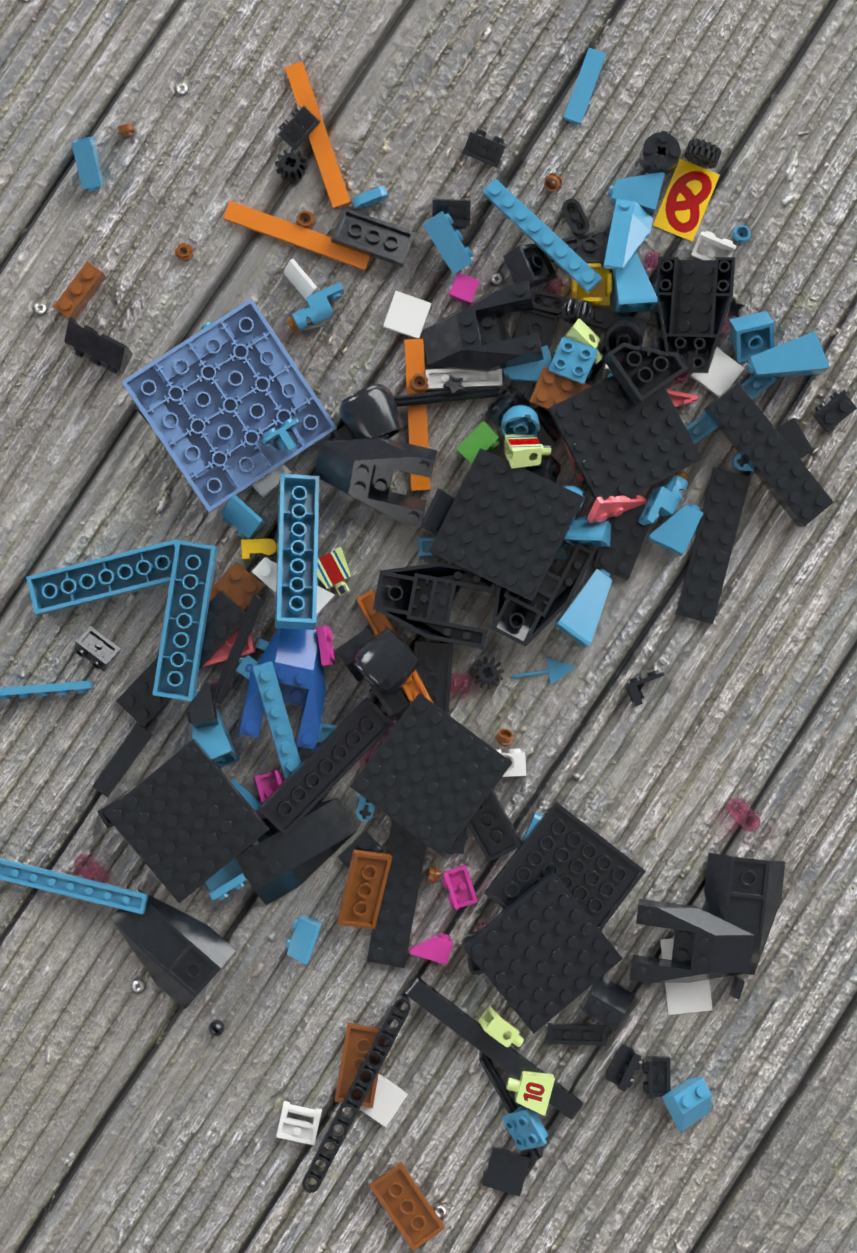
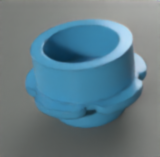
[732,225,751,244]

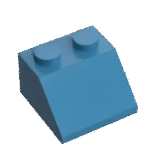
[729,311,774,363]
[221,494,266,540]
[564,517,612,547]
[285,915,323,965]
[662,1077,712,1132]

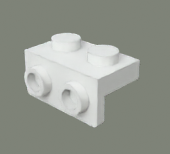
[690,231,737,260]

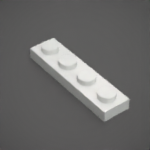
[426,369,503,390]

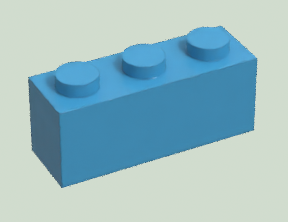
[423,211,474,275]

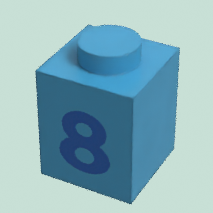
[236,655,258,680]

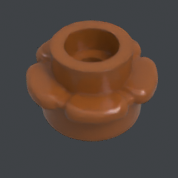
[117,123,136,138]
[544,173,562,192]
[296,211,315,229]
[175,243,193,262]
[410,374,429,393]
[495,729,514,746]
[427,866,441,885]

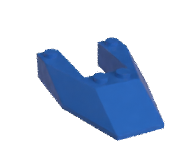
[238,628,326,750]

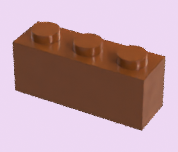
[53,261,106,320]

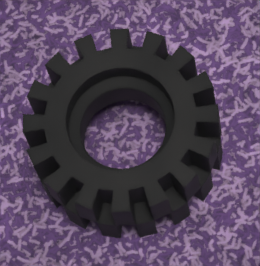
[684,138,722,169]

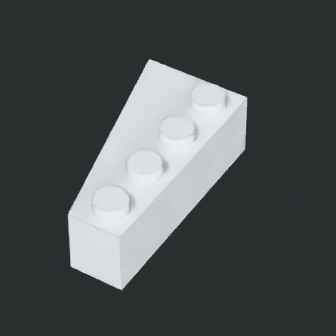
[252,558,336,617]

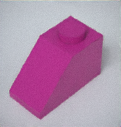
[409,933,453,965]

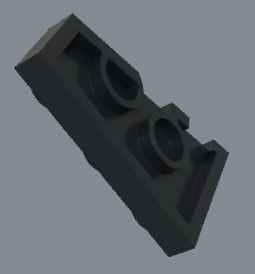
[551,228,611,266]

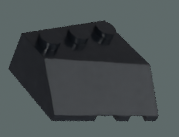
[64,317,133,374]

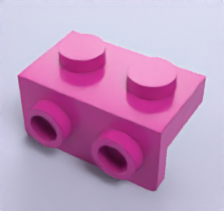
[314,626,336,666]
[253,770,284,804]
[442,864,478,910]

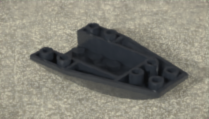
[656,257,736,373]
[704,852,785,975]
[111,889,236,1009]

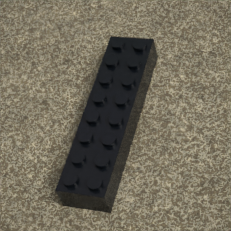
[704,382,834,527]

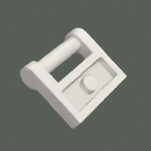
[276,1101,322,1145]

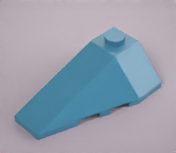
[604,199,653,270]

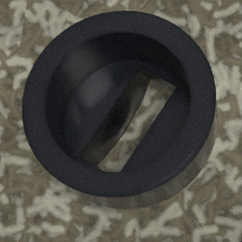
[209,1020,225,1036]

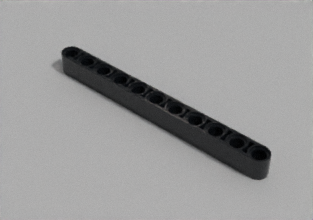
[404,976,584,1120]
[302,995,411,1193]

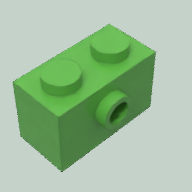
[456,421,501,464]

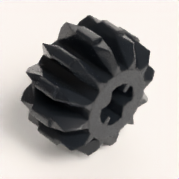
[275,148,307,182]
[561,298,594,325]
[471,657,504,689]

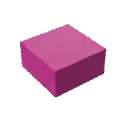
[449,272,480,304]

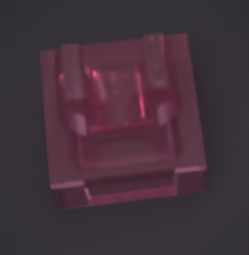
[450,673,471,693]

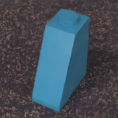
[71,136,103,192]
[608,172,665,215]
[502,345,552,383]
[647,504,703,556]

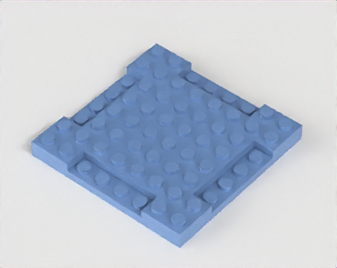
[121,298,337,513]

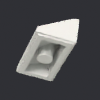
[284,259,318,299]

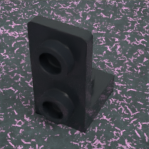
[626,670,665,706]

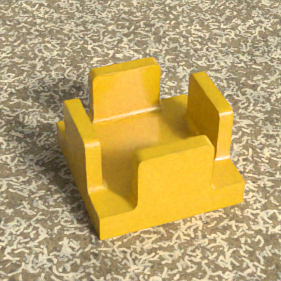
[571,263,612,307]

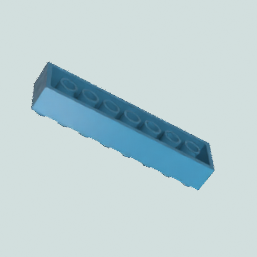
[275,474,319,630]
[26,539,177,616]
[153,540,218,701]

